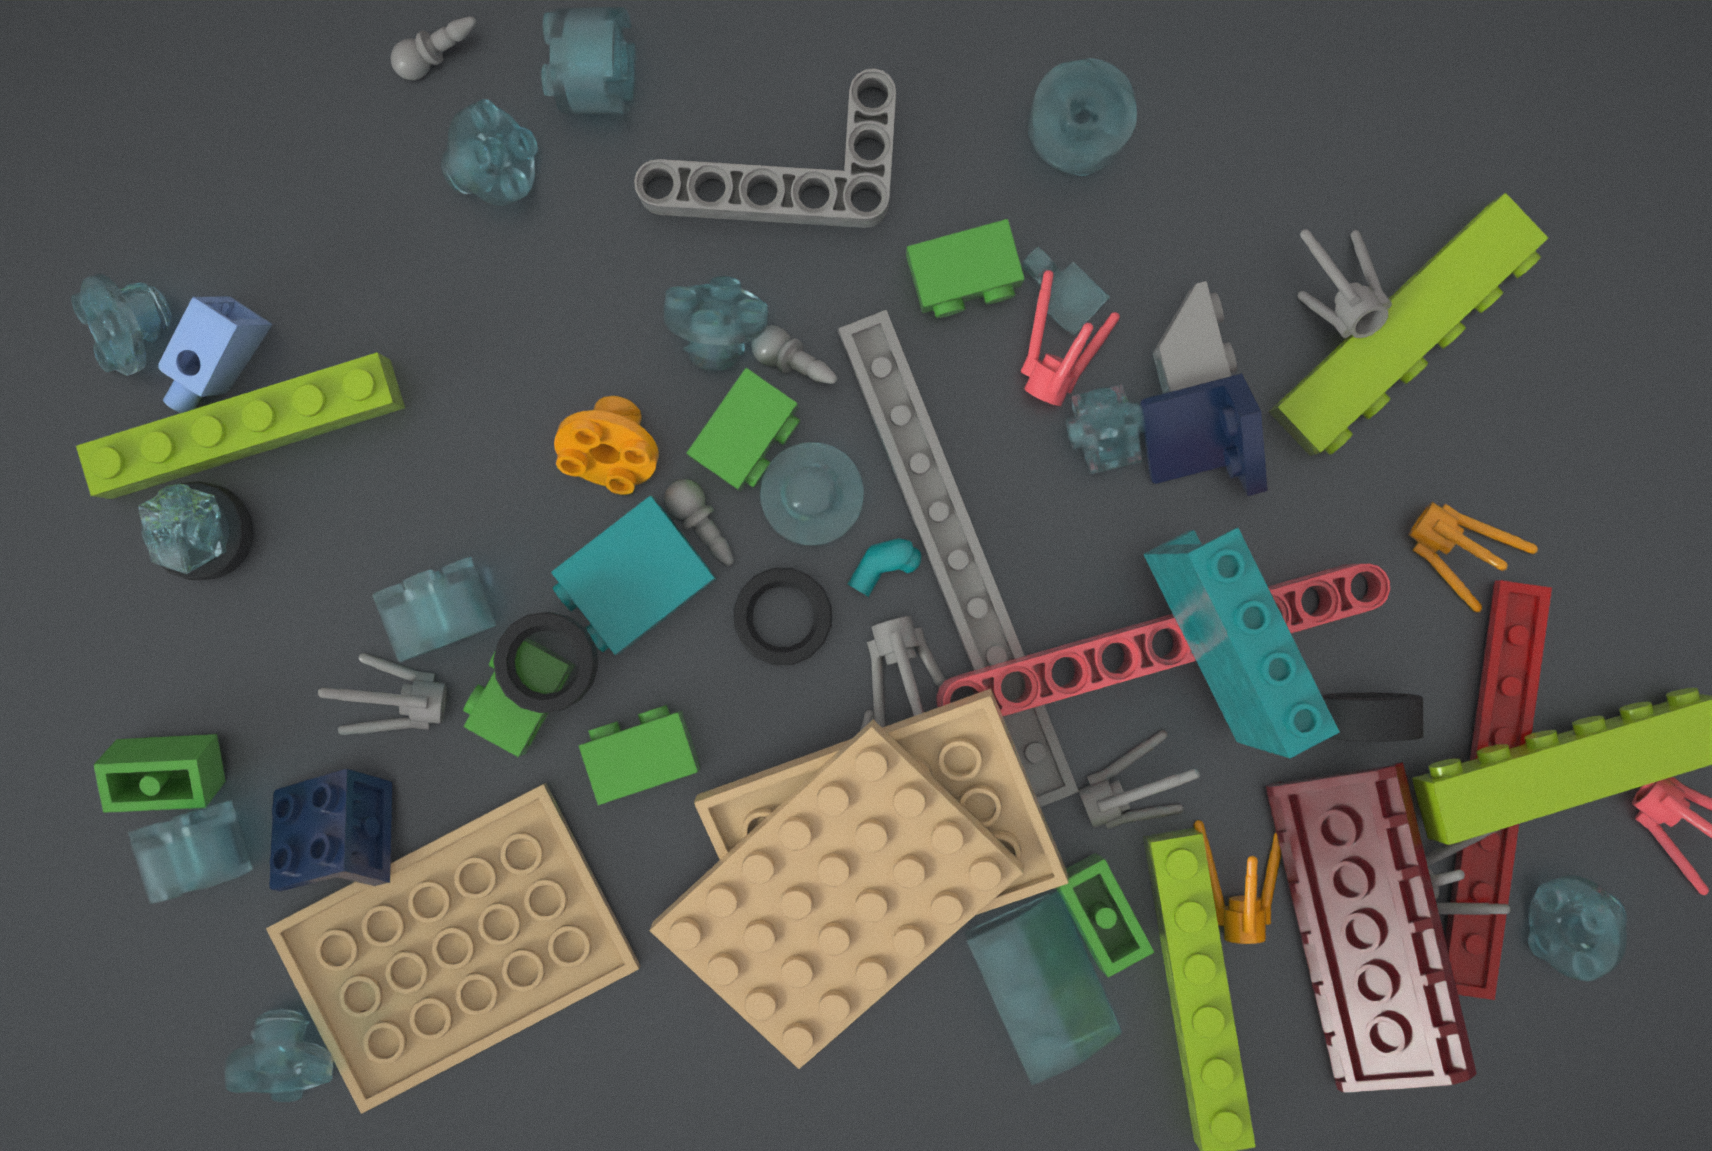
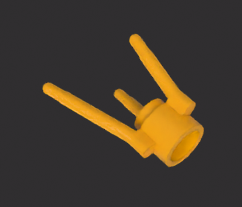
[1408,502,1538,613]
[1194,820,1281,944]

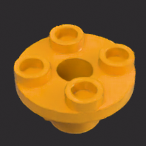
[554,396,659,495]

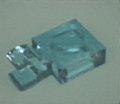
[1021,246,1110,336]

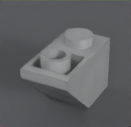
[1152,281,1237,394]

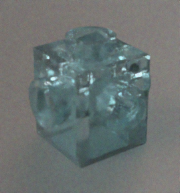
[1066,384,1144,474]
[138,484,227,574]

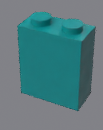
[551,495,717,655]

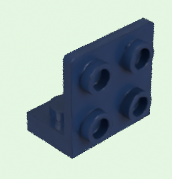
[1140,373,1268,496]
[269,769,392,892]

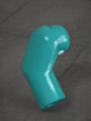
[847,538,922,597]

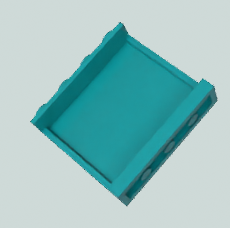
[1143,527,1340,759]

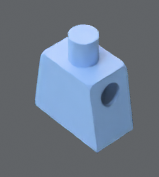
[158,296,272,413]

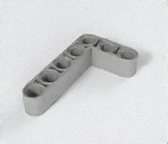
[634,68,896,228]

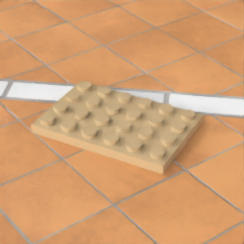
[694,689,1069,915]
[649,719,1024,1069]
[266,783,641,1114]

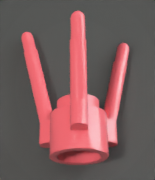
[1020,270,1120,406]
[1632,777,1712,895]

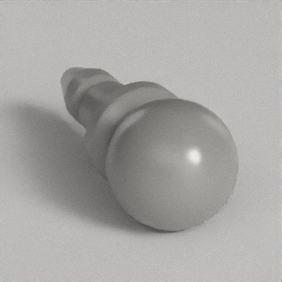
[391,16,476,80]
[751,325,837,384]
[664,479,734,566]

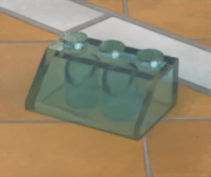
[964,890,1122,1086]

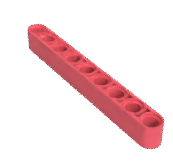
[936,563,1390,716]

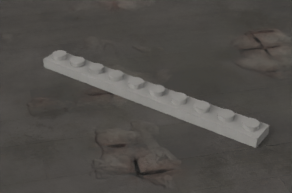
[838,310,1079,807]

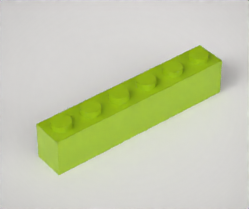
[1268,193,1548,456]
[76,352,405,499]
[1412,688,1712,845]
[1143,828,1256,1151]

